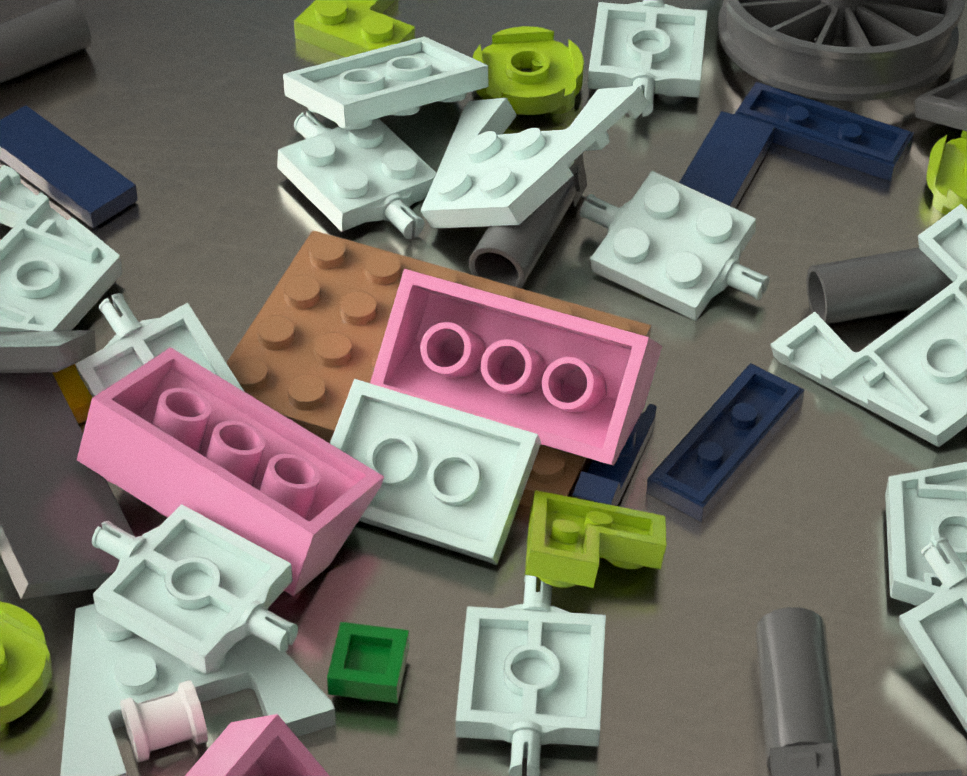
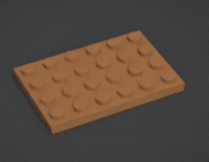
[226,230,651,507]

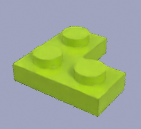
[294,0,415,57]
[525,490,667,588]

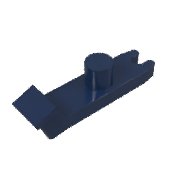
[573,404,657,506]

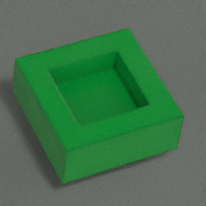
[327,622,410,703]

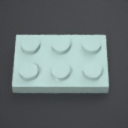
[283,36,489,130]
[330,379,542,565]

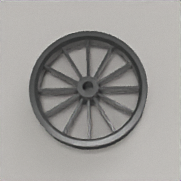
[718,0,965,101]

